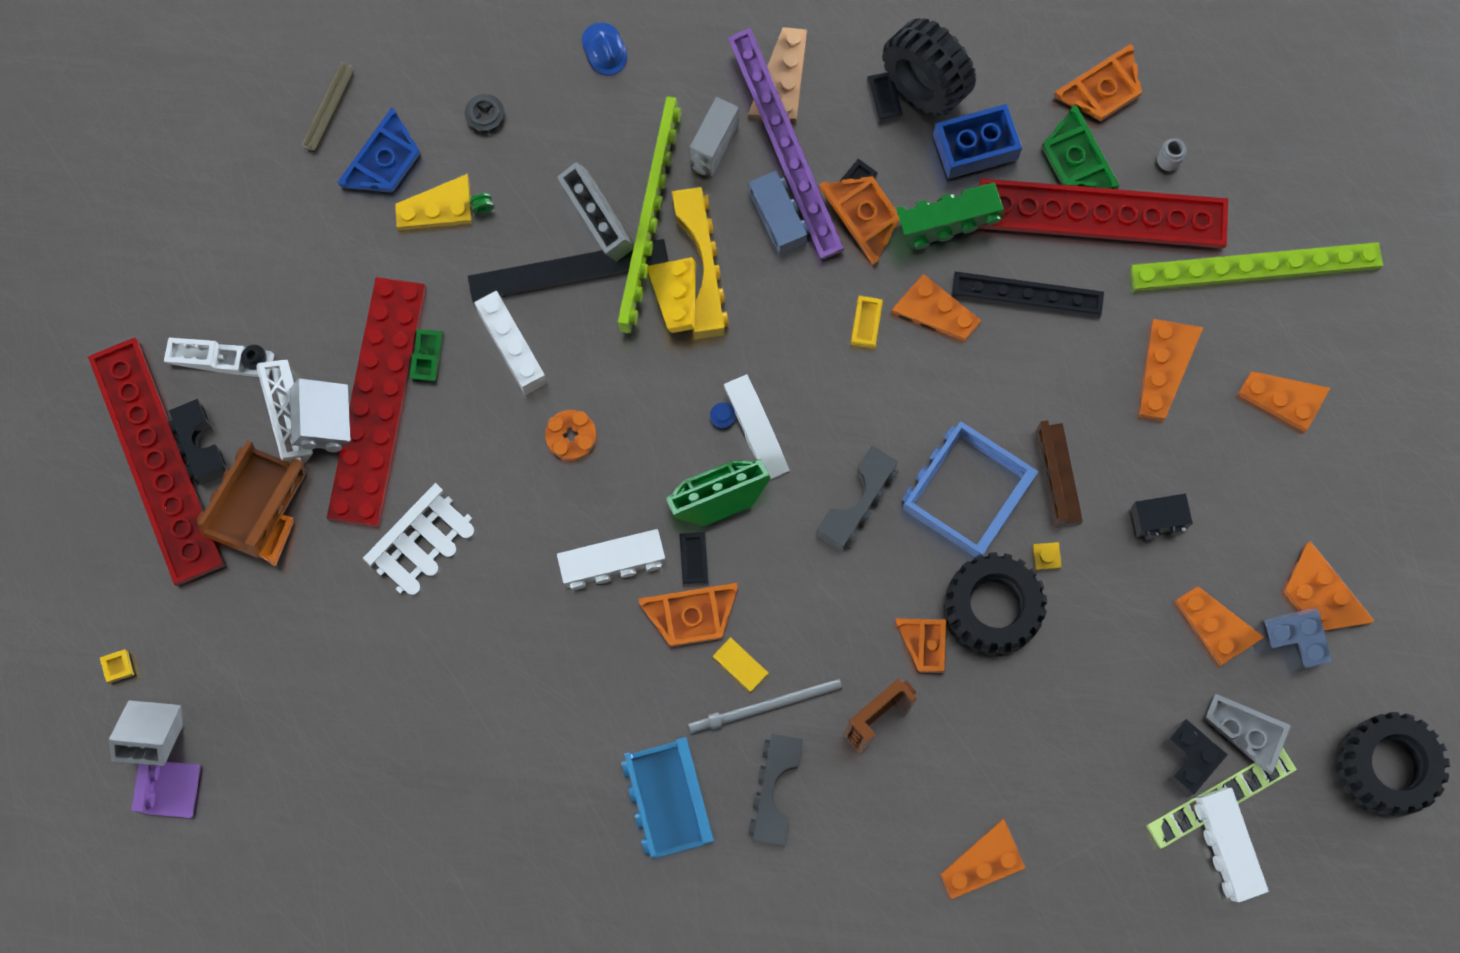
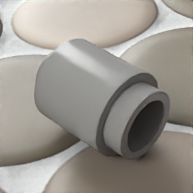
[1157,139,1187,171]

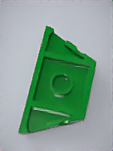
[1042,105,1120,189]

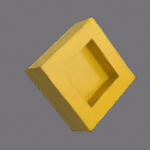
[1032,542,1062,571]
[100,649,134,684]

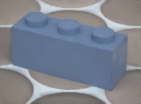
[749,171,809,255]

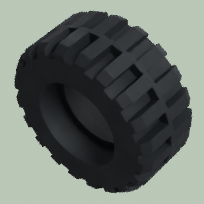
[882,18,976,116]
[944,552,1047,657]
[1338,712,1450,817]

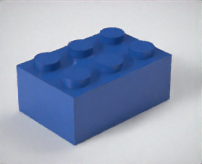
[933,104,1022,179]

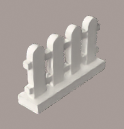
[363,483,474,595]

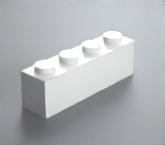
[474,291,547,395]
[557,529,666,590]
[1194,787,1269,902]

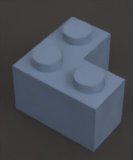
[1263,607,1332,668]

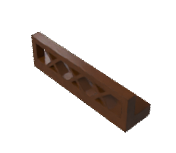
[1036,420,1083,527]

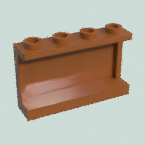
[197,440,306,558]
[843,678,917,755]

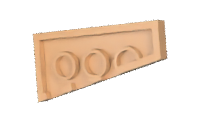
[748,27,807,123]

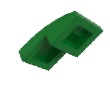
[410,329,443,381]

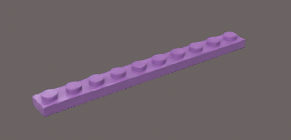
[728,28,845,260]

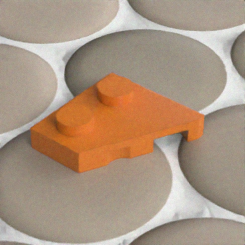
[896,618,947,673]

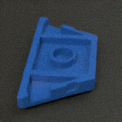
[337,107,421,193]

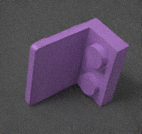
[131,762,200,818]

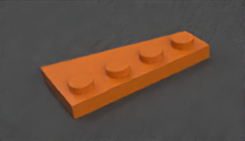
[1138,319,1203,421]

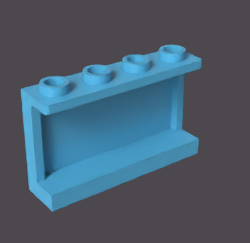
[621,737,714,860]

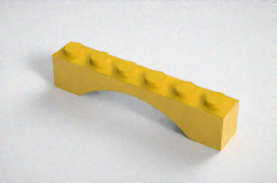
[672,187,729,340]

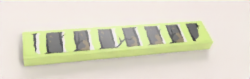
[1146,748,1297,849]

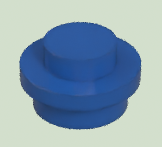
[710,403,736,428]

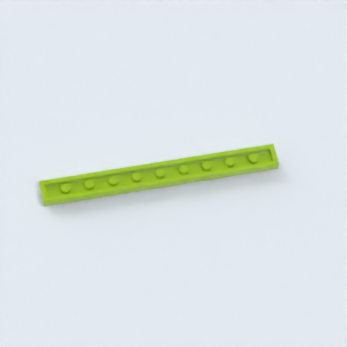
[618,96,681,333]
[1130,242,1383,292]

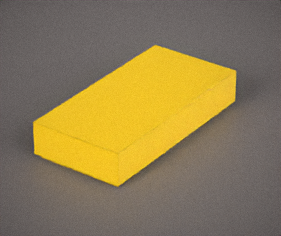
[850,295,883,349]
[713,637,769,693]

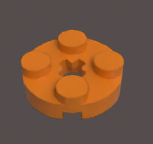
[545,410,597,461]

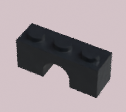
[168,399,228,485]

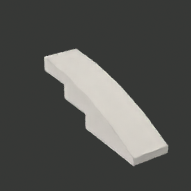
[164,338,274,378]
[724,374,790,481]

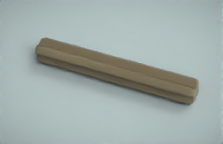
[302,62,353,151]

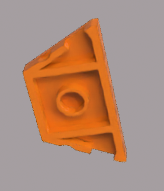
[1054,44,1142,121]
[818,176,899,265]
[1283,541,1374,632]
[638,583,738,647]

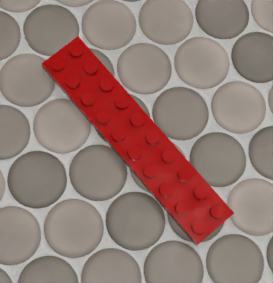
[977,178,1228,249]
[327,277,426,528]
[87,337,225,587]

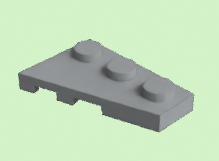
[1204,694,1291,775]

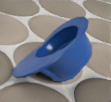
[582,22,627,75]

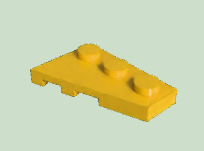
[395,174,472,231]
[648,257,696,333]

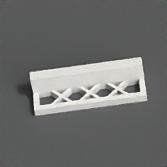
[256,360,313,463]

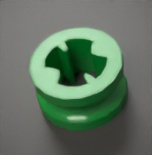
[470,193,494,214]

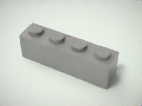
[557,162,634,262]

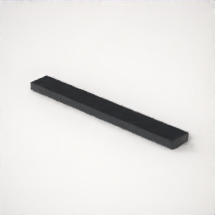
[468,239,669,302]

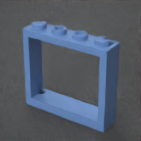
[902,421,1038,557]

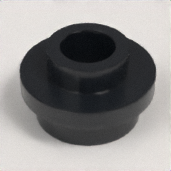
[241,345,266,370]

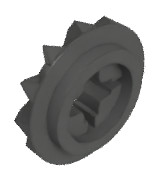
[465,94,504,132]

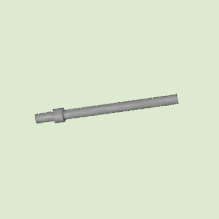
[688,679,842,734]

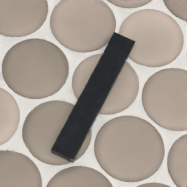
[951,271,1104,318]

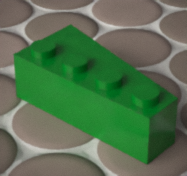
[896,182,1006,250]

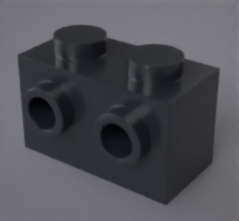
[1131,493,1193,539]

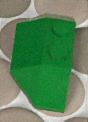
[666,459,771,526]

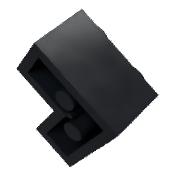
[1163,719,1228,798]

